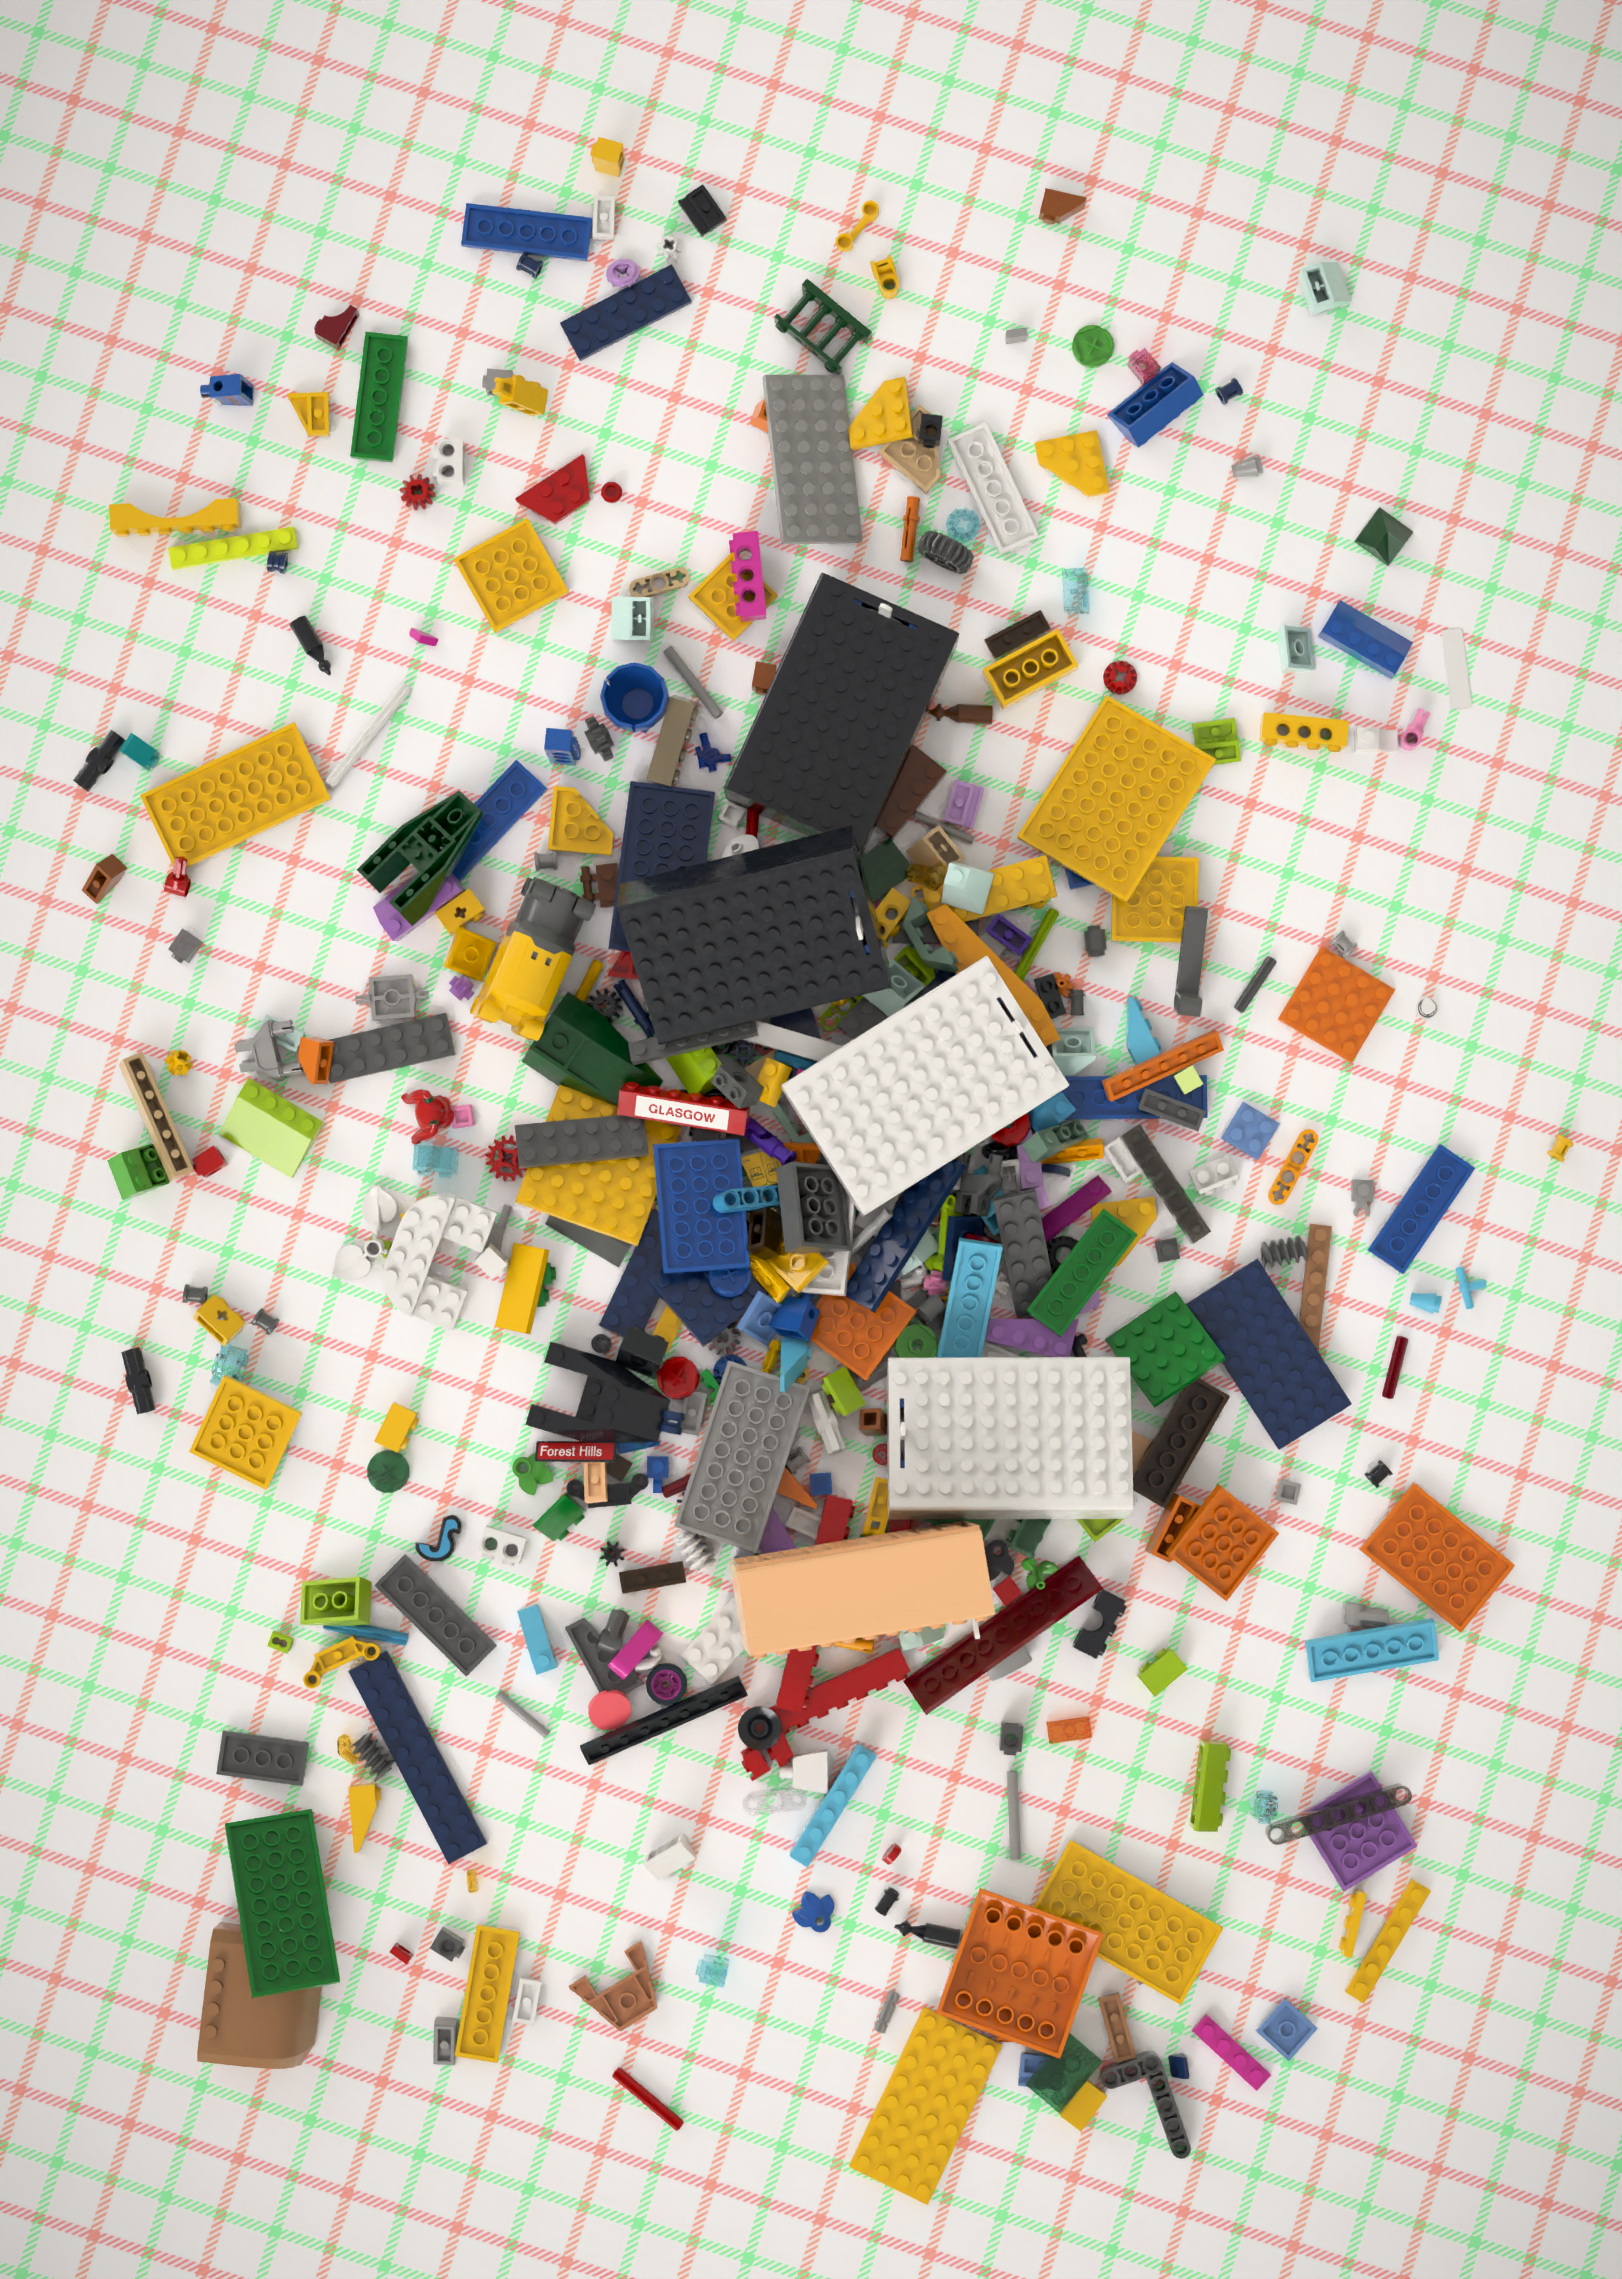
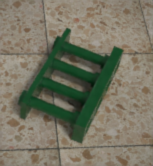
[774,279,872,375]

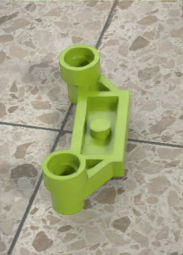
[925,1195,962,1272]

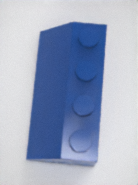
[1107,362,1204,448]
[1318,600,1413,679]

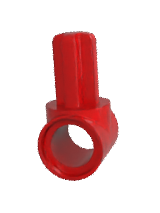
[164,856,191,898]

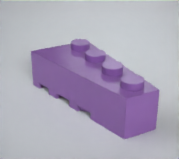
[985,1319,1079,1357]

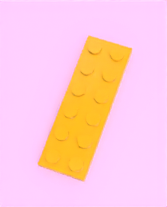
[922,855,1058,930]
[455,1924,520,2063]

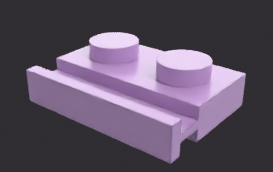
[943,779,985,830]

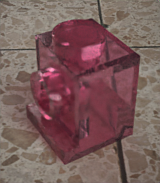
[1127,348,1161,386]

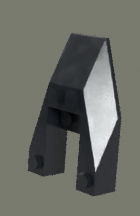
[525,1342,671,1443]

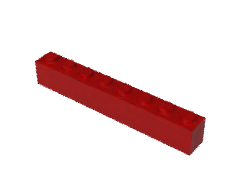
[756,1647,911,1735]

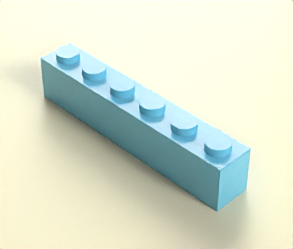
[789,1742,877,1868]

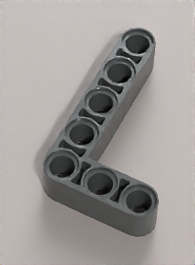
[1174,906,1208,1017]
[1099,2051,1191,2159]

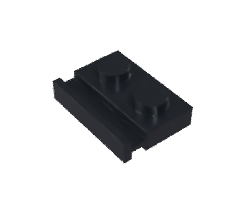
[678,184,727,238]

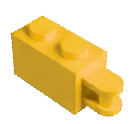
[492,375,548,416]

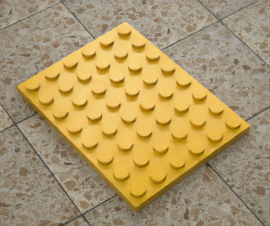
[1017,695,1216,903]

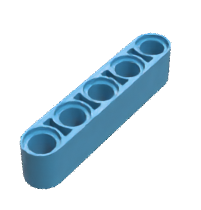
[713,1185,780,1213]

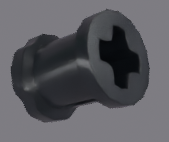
[591,1334,612,1353]
[1364,1460,1393,1488]

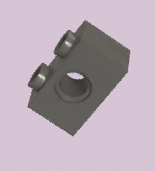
[711,1061,764,1109]

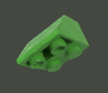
[107,1144,170,1200]

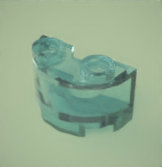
[210,1344,249,1386]

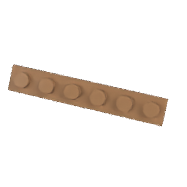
[1299,1224,1332,1351]

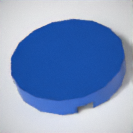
[708,1268,752,1297]

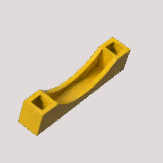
[109,498,241,537]

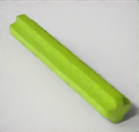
[1014,908,1059,981]

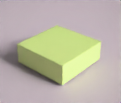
[1173,1065,1203,1095]

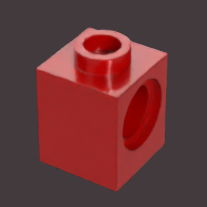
[192,1145,229,1178]

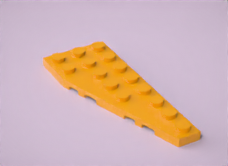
[926,904,1060,1047]

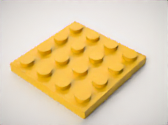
[453,518,569,634]
[1111,856,1199,943]
[189,1375,303,1490]

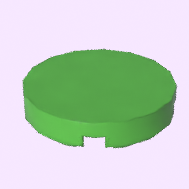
[1072,325,1114,368]

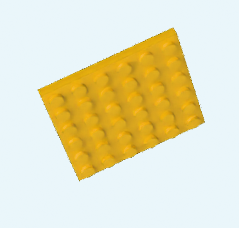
[515,1084,681,1246]

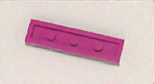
[1191,2014,1271,2091]

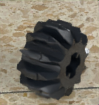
[587,988,623,1024]

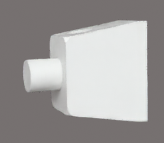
[780,1749,828,1794]

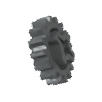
[584,716,614,762]

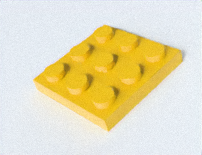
[688,553,778,642]

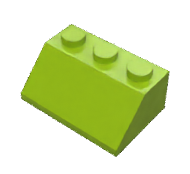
[666,1047,722,1095]

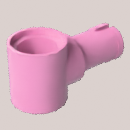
[1399,708,1431,751]

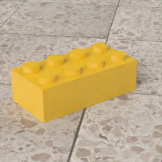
[982,629,1079,711]

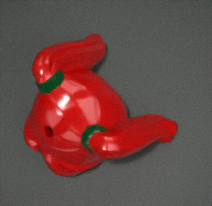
[401,1089,454,1145]

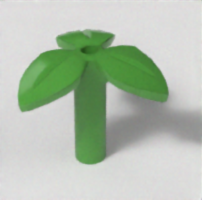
[1021,1558,1058,1590]

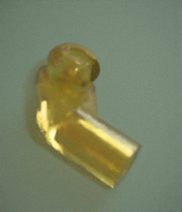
[337,1734,359,1766]

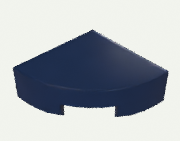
[1041,1164,1071,1177]

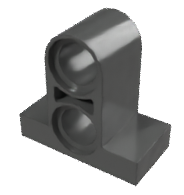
[905,1288,946,1333]

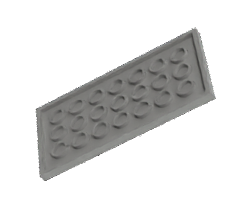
[762,375,863,545]
[674,1360,811,1554]

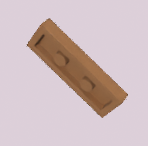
[1098,1992,1137,2063]

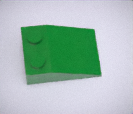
[533,1492,586,1542]

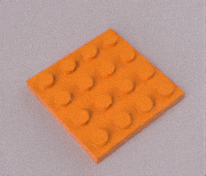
[1277,946,1396,1063]
[811,1263,917,1381]
[1165,1484,1279,1602]

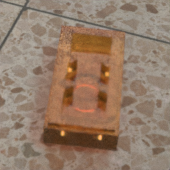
[1046,1716,1092,1744]

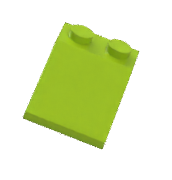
[300,1576,372,1626]

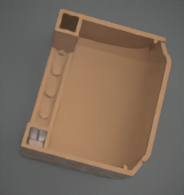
[197,1922,322,2069]

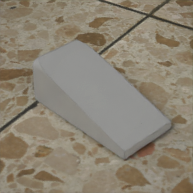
[433,2017,457,2065]

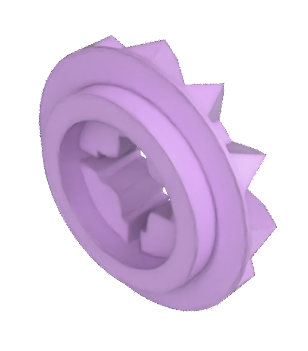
[606,259,640,289]

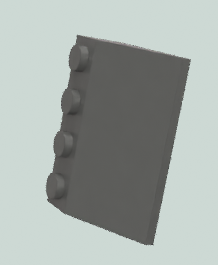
[776,1162,852,1254]

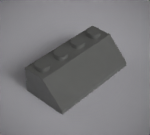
[545,1215,632,1268]

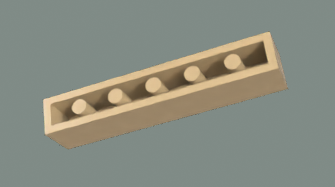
[119,1052,194,1182]

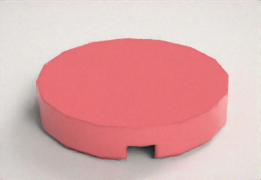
[588,1690,631,1730]

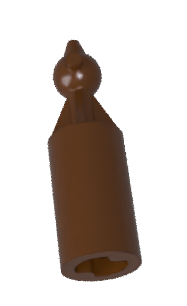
[928,704,993,725]

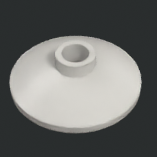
[722,834,760,858]

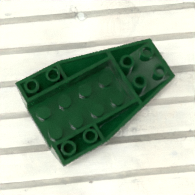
[522,991,664,1107]

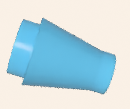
[1409,1292,1442,1314]

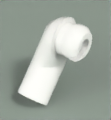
[900,1263,927,1289]
[635,1645,663,1671]

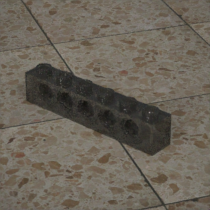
[1121,1124,1211,1244]

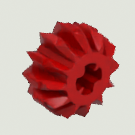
[399,474,436,511]

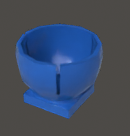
[600,662,670,734]

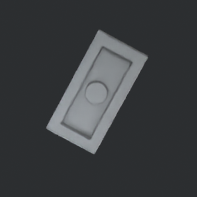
[681,1391,707,1436]

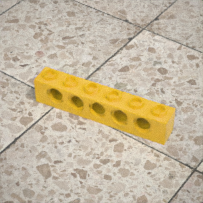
[831,888,910,1008]

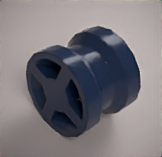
[267,551,288,574]

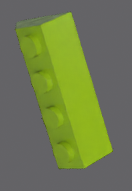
[1189,1739,1231,1832]

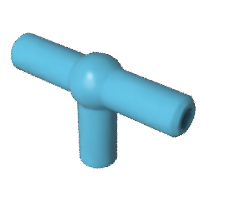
[1455,1266,1486,1310]

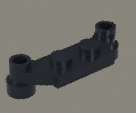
[566,1473,649,1508]

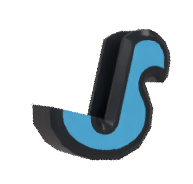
[415,1515,463,1561]

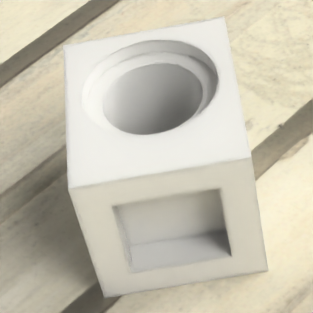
[474,1243,509,1279]

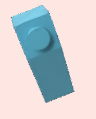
[780,1337,811,1392]
[517,1604,559,1675]

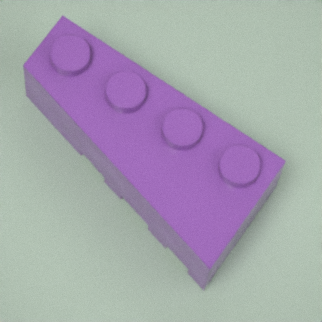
[758,1507,797,1554]

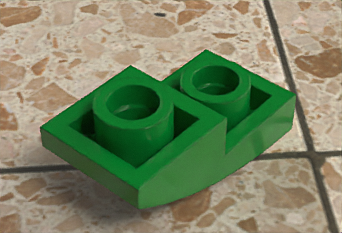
[537,1262,556,1307]
[700,1368,720,1406]

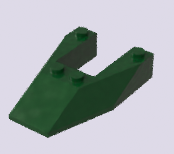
[357,790,484,926]

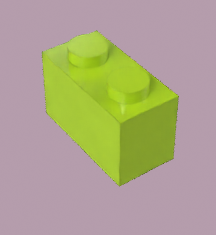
[1137,1647,1188,1697]

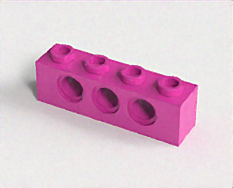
[729,531,767,622]

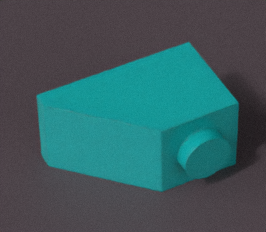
[120,733,160,771]

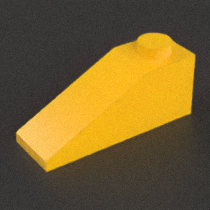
[348,1782,382,1853]

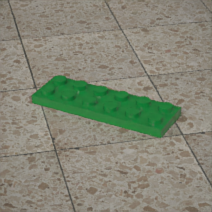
[350,331,408,463]
[1026,1208,1138,1337]

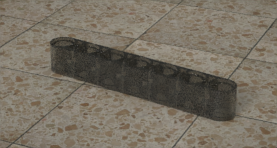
[1265,1783,1412,1845]

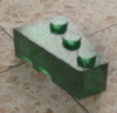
[1006,1519,1052,1560]

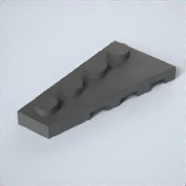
[565,1617,644,1694]

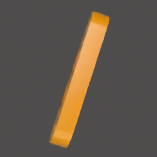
[1268,1129,1318,1205]

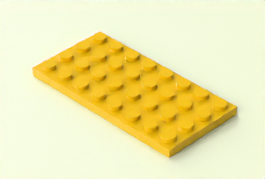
[140,722,332,868]
[1033,1839,1223,2005]
[849,2006,1003,2205]

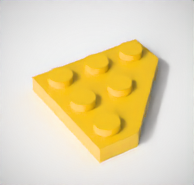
[848,376,914,451]
[1034,430,1110,498]
[548,786,614,856]
[1090,1197,1157,1267]

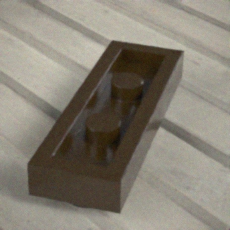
[984,610,1051,659]
[619,1561,687,1594]

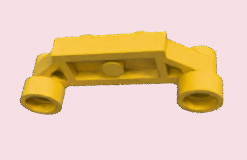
[303,1636,381,1689]

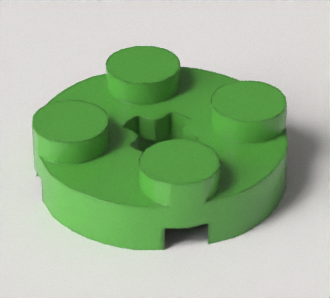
[894,1324,938,1358]

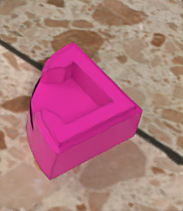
[409,628,439,646]

